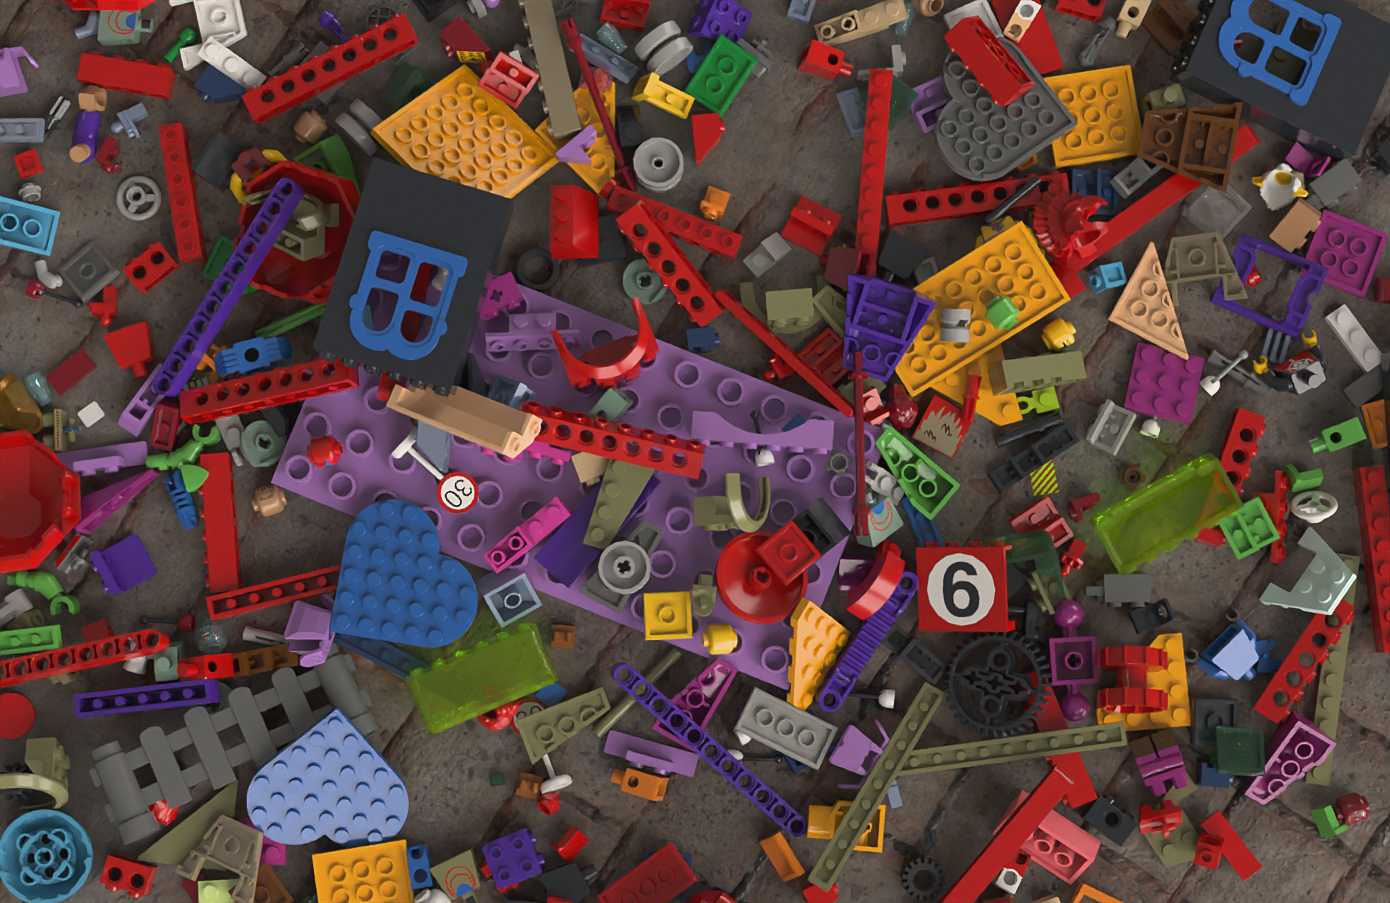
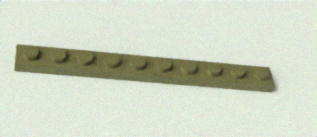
[1303,553,1360,786]
[807,682,945,892]
[897,721,1127,776]

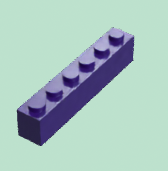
[74,679,220,718]

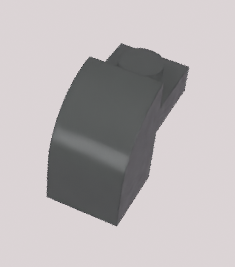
[1110,157,1162,199]

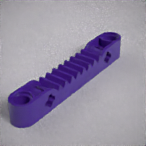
[815,570,919,712]

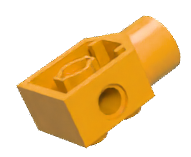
[806,799,886,853]

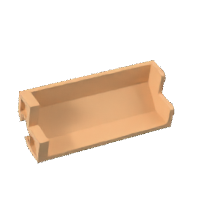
[386,384,542,458]

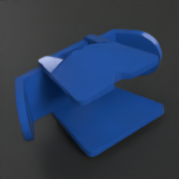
[214,337,293,378]

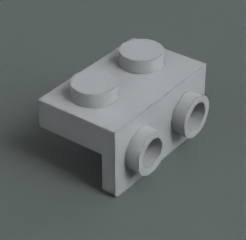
[1086,399,1136,456]

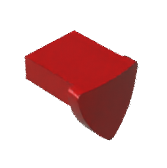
[549,826,589,863]

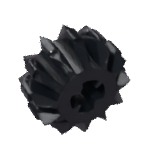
[0,762,36,802]

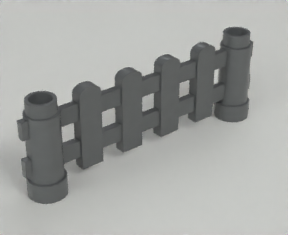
[89,643,379,845]

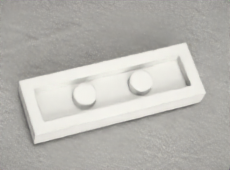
[197,36,267,89]
[1324,304,1382,373]

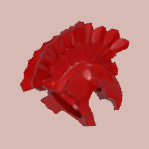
[1032,177,1111,268]

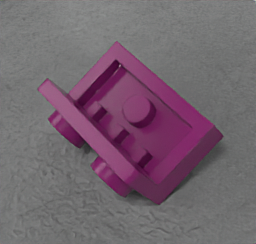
[838,556,876,593]

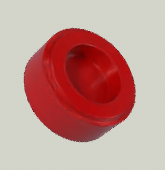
[599,177,620,199]

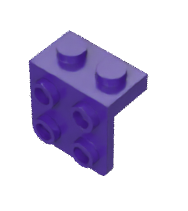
[688,0,752,44]
[89,534,157,596]
[483,826,546,889]

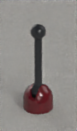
[26,279,83,308]
[139,613,196,632]

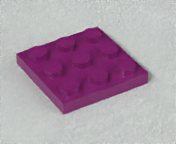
[1298,209,1388,298]
[1122,342,1205,425]

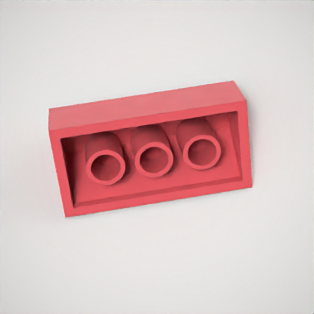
[992,790,1101,885]

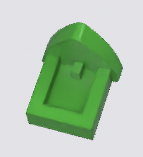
[1285,464,1324,492]
[180,465,209,493]
[1310,805,1349,838]

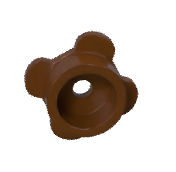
[1118,464,1146,491]

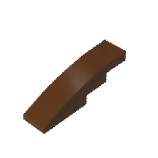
[208,643,299,681]

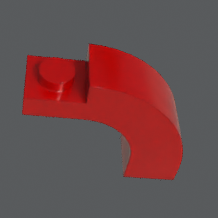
[846,538,905,621]

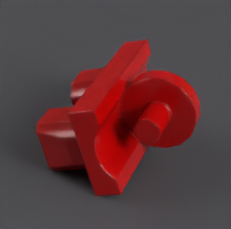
[1139,799,1182,839]

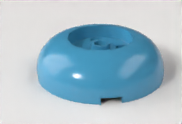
[0,809,93,903]

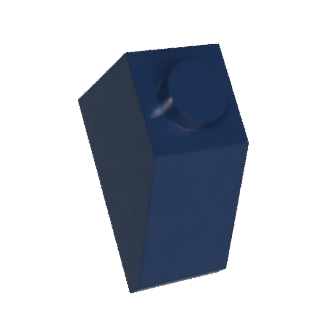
[194,64,247,104]

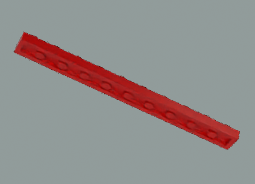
[855,68,893,277]

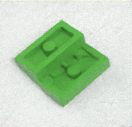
[1216,496,1280,560]

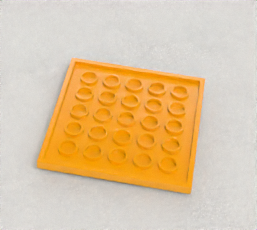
[370,64,559,199]

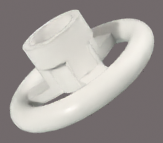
[1290,491,1338,523]

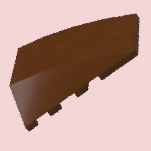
[1137,102,1243,193]

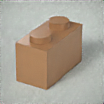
[1269,197,1322,253]

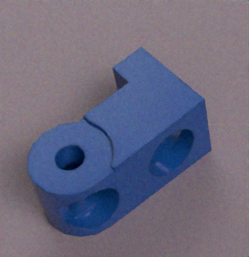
[407,843,435,890]

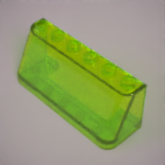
[1089,453,1244,575]
[407,621,559,735]

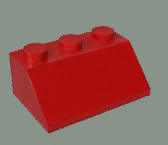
[550,185,599,259]

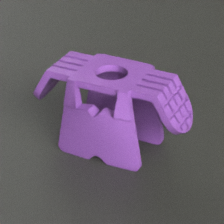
[0,46,40,97]
[284,593,335,667]
[829,719,890,789]

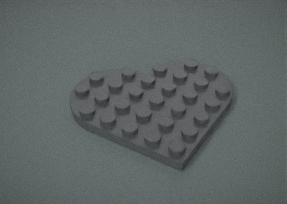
[934,36,1078,181]

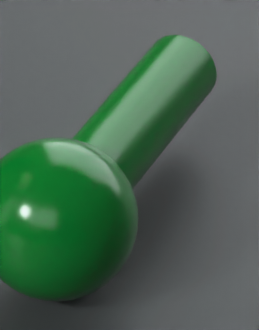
[163,28,197,64]

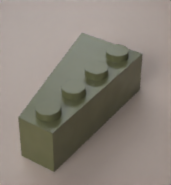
[988,349,1087,397]

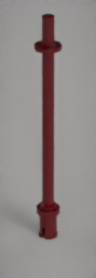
[560,18,637,192]
[848,352,871,536]

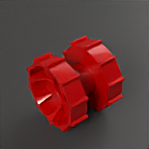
[1096,645,1168,714]

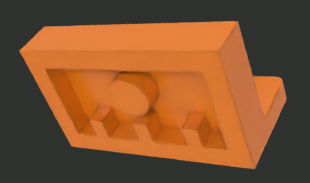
[1361,399,1388,450]

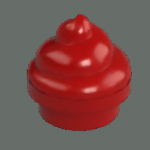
[1244,265,1262,287]
[537,792,560,816]

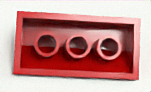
[943,15,1036,107]

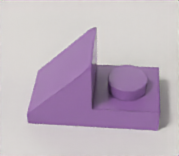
[555,124,597,164]

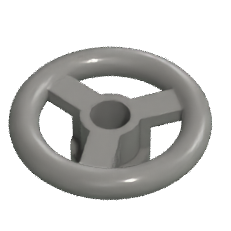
[116,176,161,221]

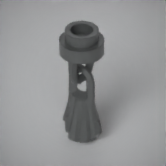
[1078,16,1117,67]

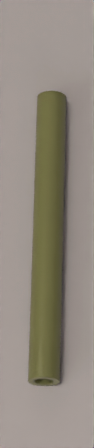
[592,648,682,738]

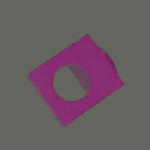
[1283,142,1331,178]

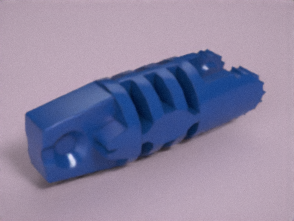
[164,470,199,530]

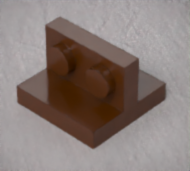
[1141,0,1197,55]
[228,862,295,903]

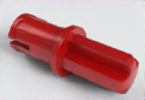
[961,374,982,421]

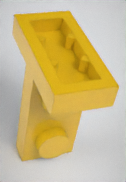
[631,72,695,119]

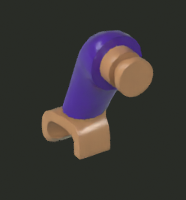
[70,85,107,163]

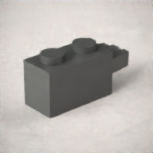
[1304,159,1362,211]
[1084,574,1151,607]

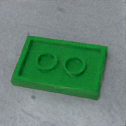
[684,34,759,117]

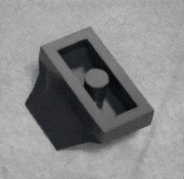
[260,401,302,438]

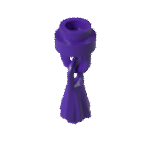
[318,10,356,57]

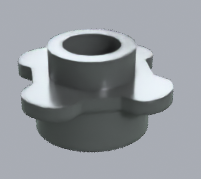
[825,450,852,477]

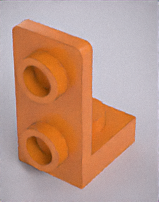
[700,186,730,222]

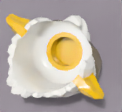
[1252,163,1308,211]

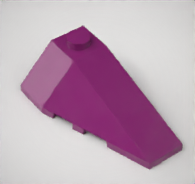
[74,469,160,534]
[651,658,738,751]
[1244,710,1337,805]

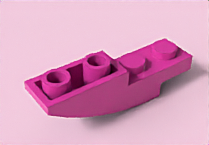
[476,440,572,466]
[483,496,573,573]

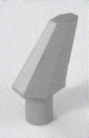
[513,43,540,74]

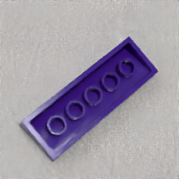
[534,475,662,589]

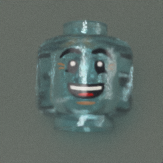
[195,620,227,655]

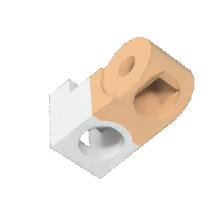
[1003,0,1041,43]

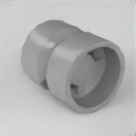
[939,308,971,342]

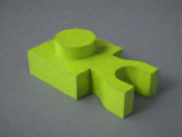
[1017,386,1060,415]

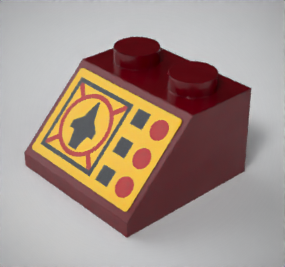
[439,16,493,64]

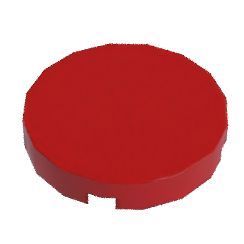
[0,692,36,739]

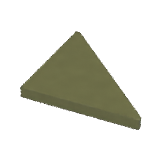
[137,780,240,871]

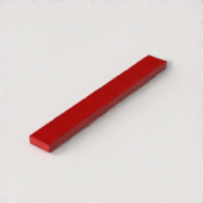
[714,289,854,418]

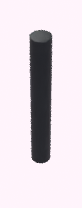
[983,176,1041,226]

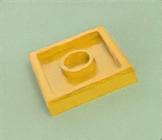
[643,591,692,640]

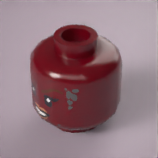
[1332,792,1370,826]

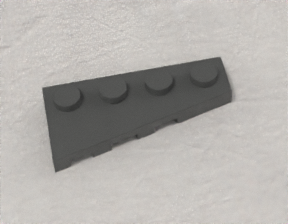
[578,520,665,614]

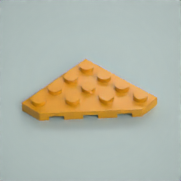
[535,68,615,195]
[930,343,1023,427]
[787,597,851,711]
[1095,633,1191,731]

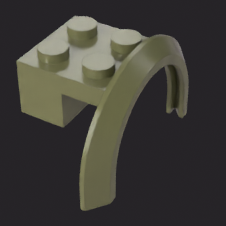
[244,189,330,261]
[739,276,831,334]
[693,473,770,533]
[0,737,70,816]

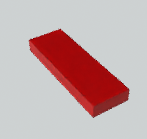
[1199,810,1262,881]

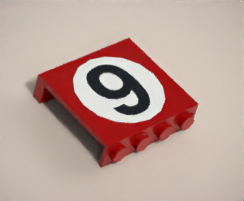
[916,541,1015,632]

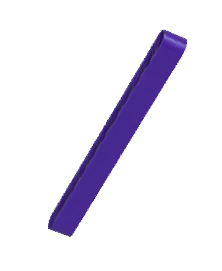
[152,178,304,397]
[610,662,808,837]

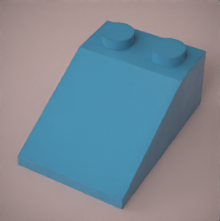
[0,196,60,256]

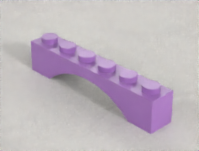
[691,411,834,455]

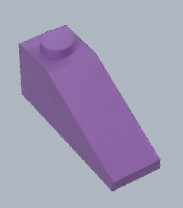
[118,363,169,437]

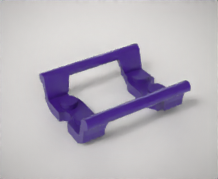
[1211,233,1329,339]

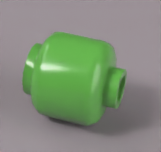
[985,295,1019,330]

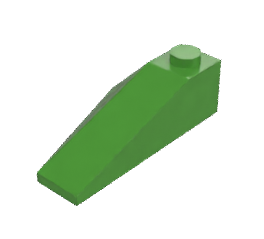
[875,425,961,521]

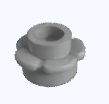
[18,183,41,203]

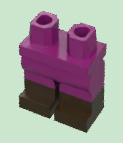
[1128,726,1187,797]

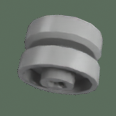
[634,21,693,76]
[335,99,383,157]
[633,137,683,193]
[598,541,651,594]

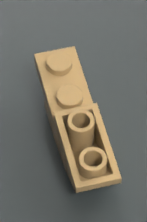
[814,0,909,46]

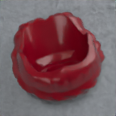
[885,383,918,430]

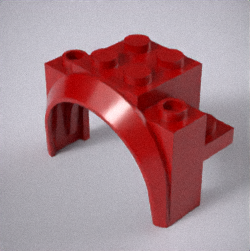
[551,297,660,391]

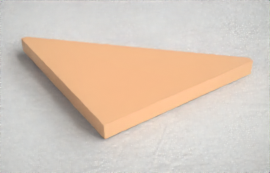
[1108,242,1189,360]

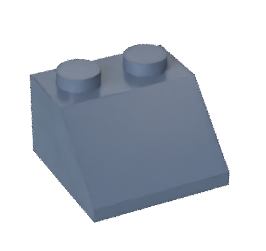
[413,421,451,473]
[475,570,542,628]

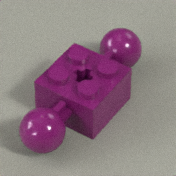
[1045,599,1099,722]

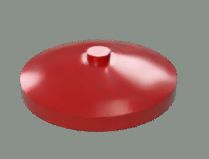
[714,531,808,624]

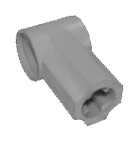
[0,589,34,628]

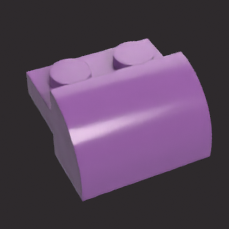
[903,75,950,134]

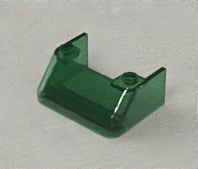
[963,530,1065,598]

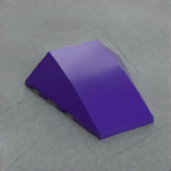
[843,273,938,382]

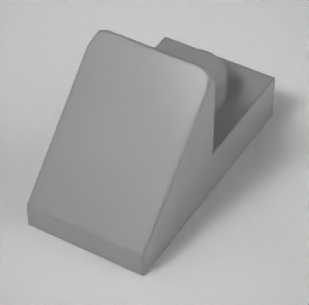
[743,232,792,279]

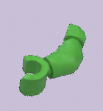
[146,424,222,471]
[7,570,81,616]

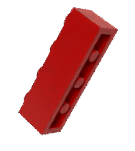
[77,51,176,100]

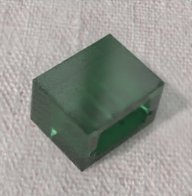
[489,772,506,787]

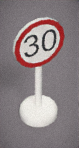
[391,430,479,514]
[510,698,572,794]

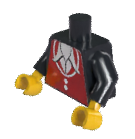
[1253,329,1328,395]

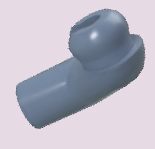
[74,10,100,39]

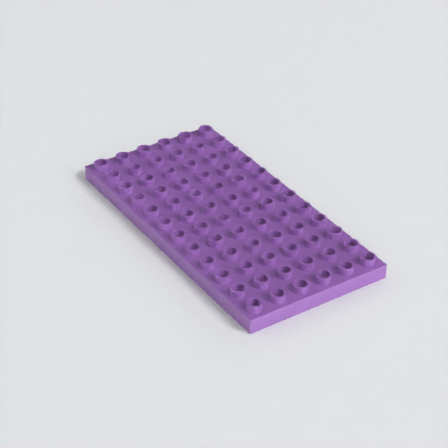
[271,251,885,690]

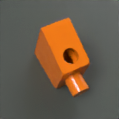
[611,768,669,801]

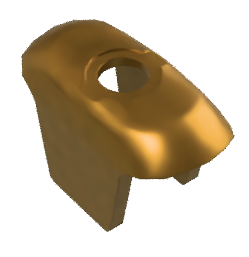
[0,373,43,435]

